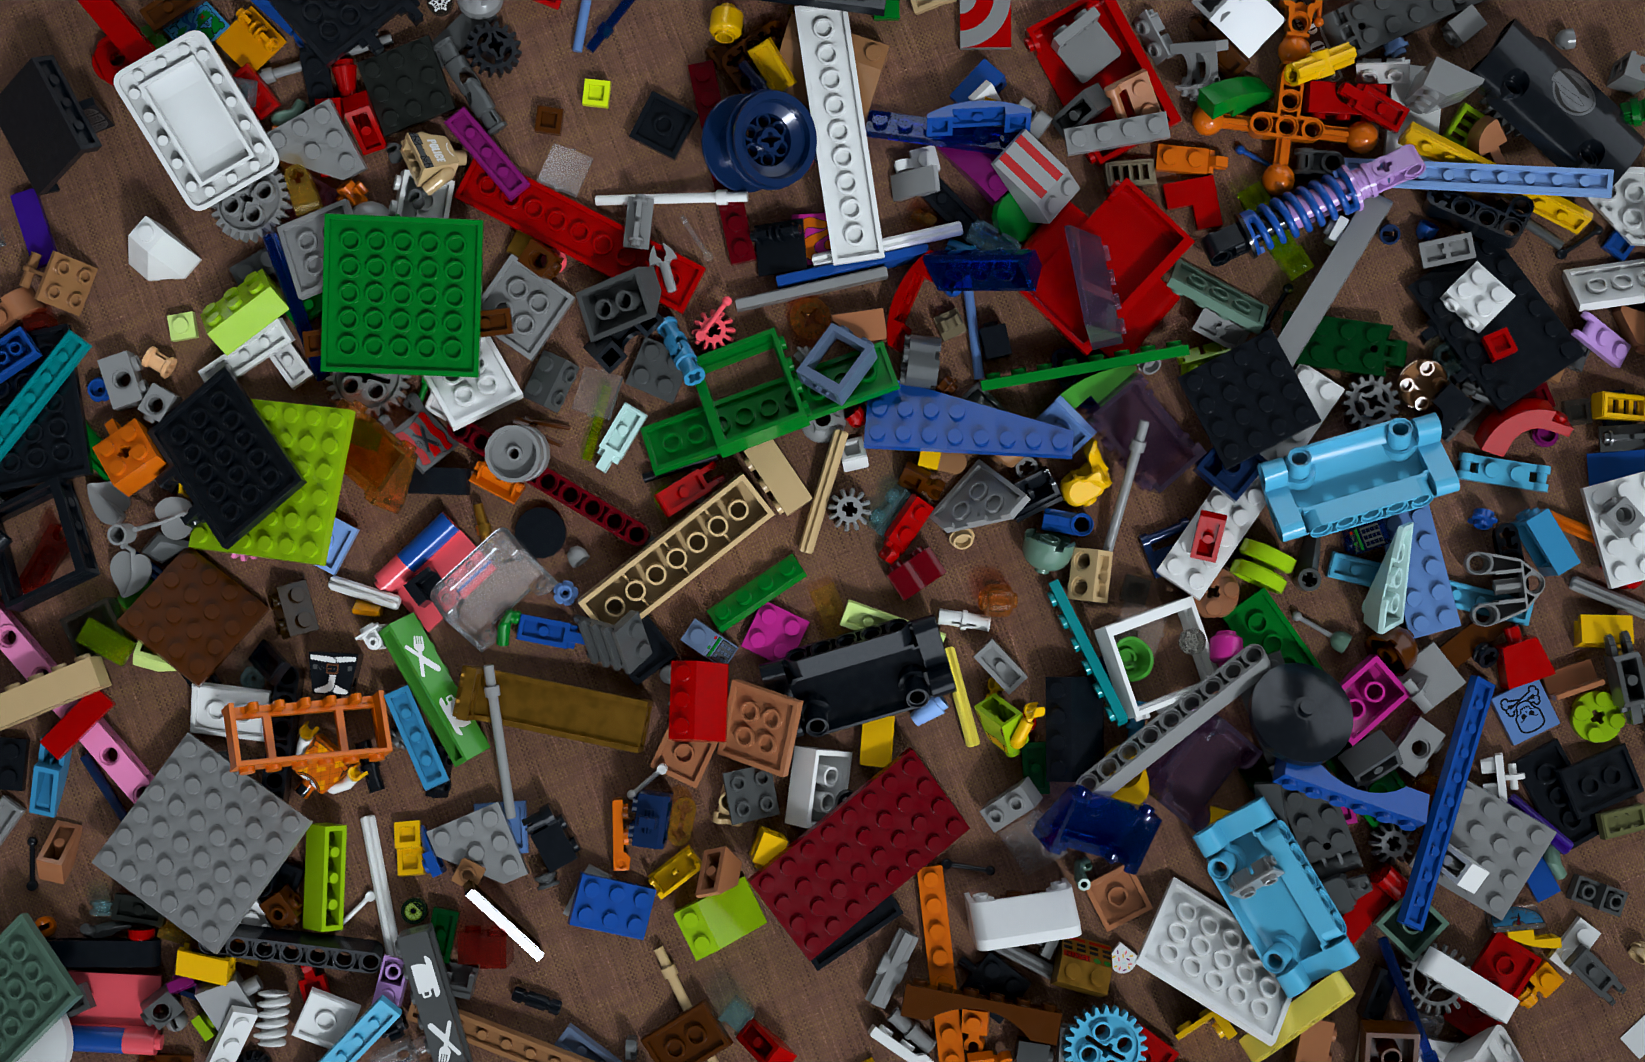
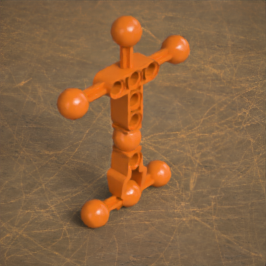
[1192,0,1378,196]

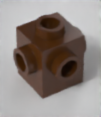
[259,883,304,930]

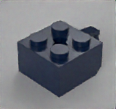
[628,789,674,849]

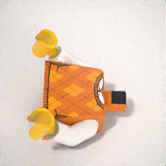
[295,720,368,799]

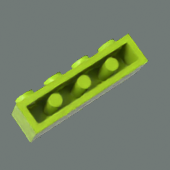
[303,822,347,932]

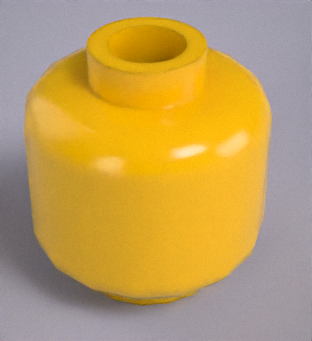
[709,3,744,44]

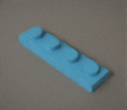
[384,685,450,791]

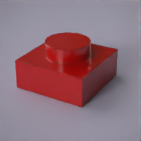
[1481,327,1518,363]

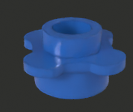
[1467,508,1498,530]

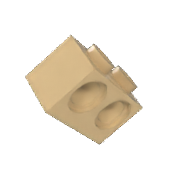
[1067,547,1113,603]

